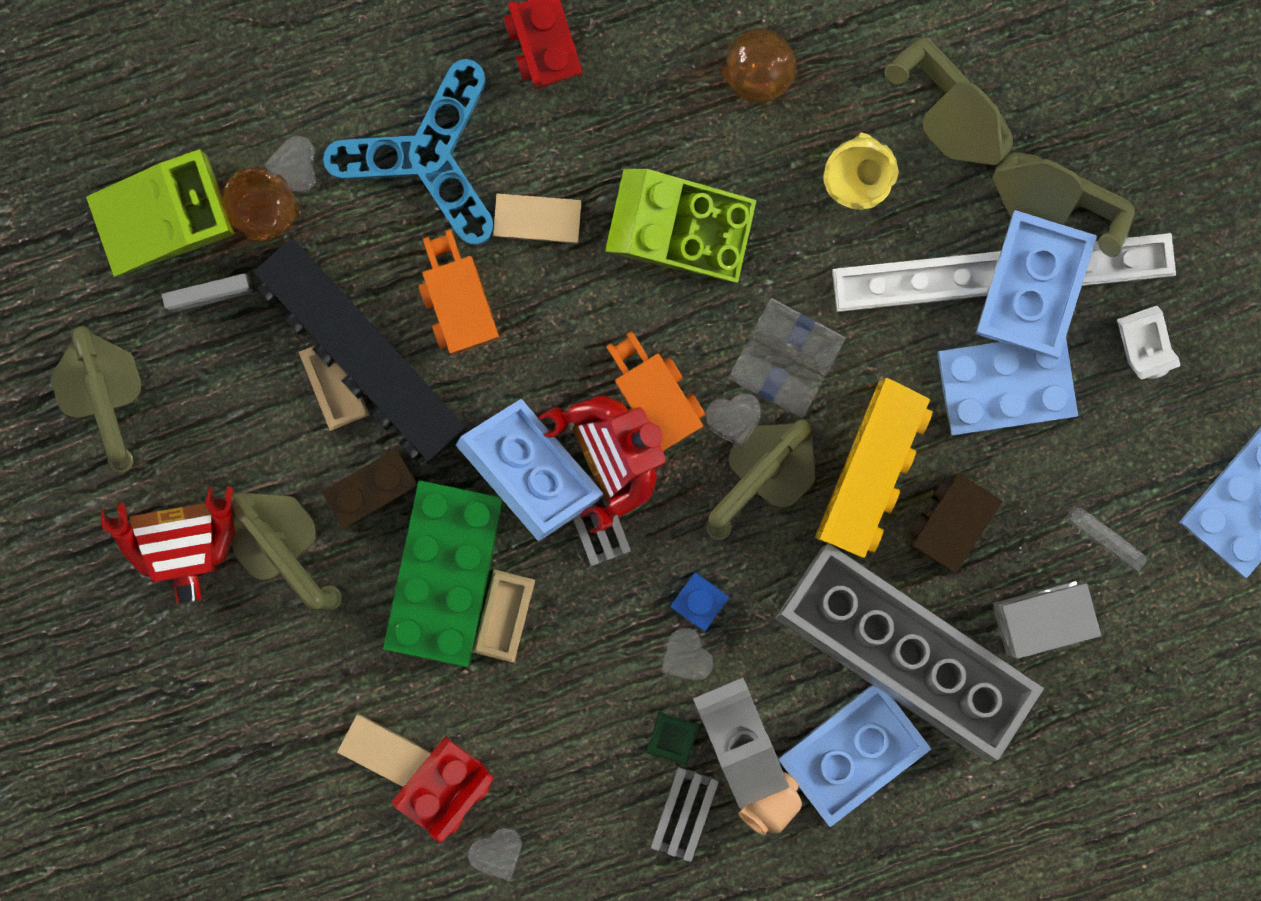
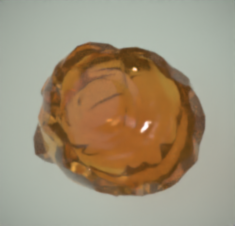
[722,28,797,104]
[222,168,300,242]

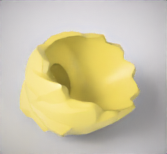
[823,132,899,210]

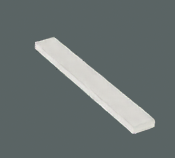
[832,233,1176,312]

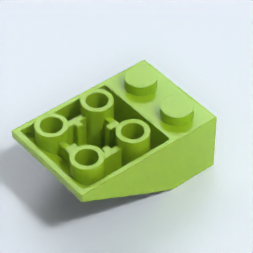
[86,149,235,277]
[605,169,757,283]

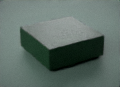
[646,711,699,766]

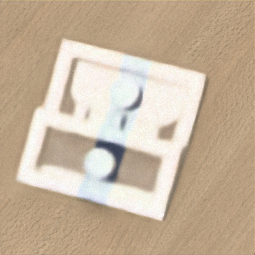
[728,298,846,418]

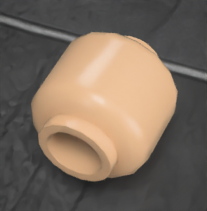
[739,771,802,835]

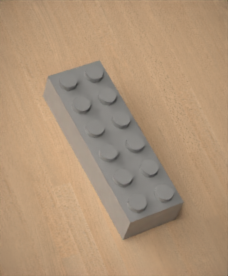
[775,543,1044,763]

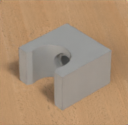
[992,581,1101,659]
[693,678,789,809]

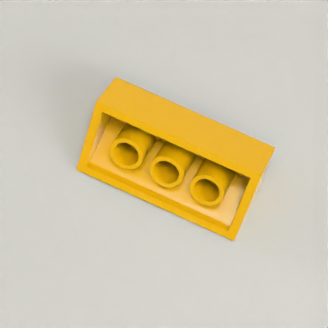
[814,378,933,558]

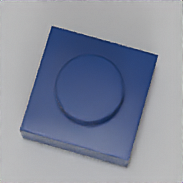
[670,572,729,632]

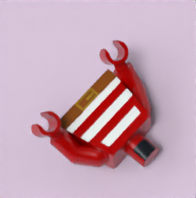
[538,396,666,533]
[101,486,236,604]

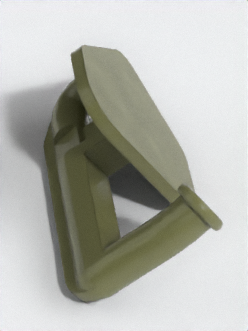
[884,38,1013,165]
[992,152,1135,257]
[51,326,142,473]
[707,419,815,540]
[231,493,342,610]

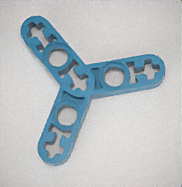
[323,59,494,246]

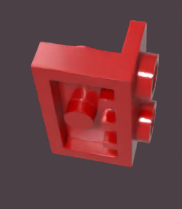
[503,0,583,90]
[391,736,494,844]

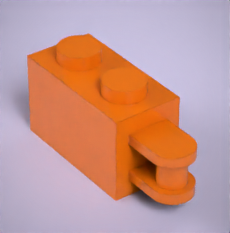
[418,229,500,356]
[606,331,706,451]

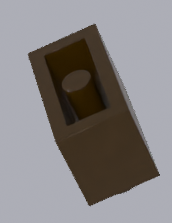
[322,448,418,530]
[908,473,1002,573]

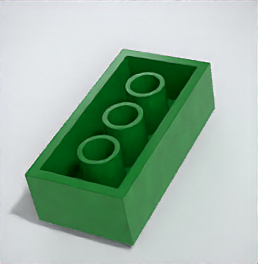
[383,480,504,667]

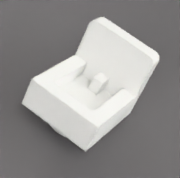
[1117,306,1180,379]

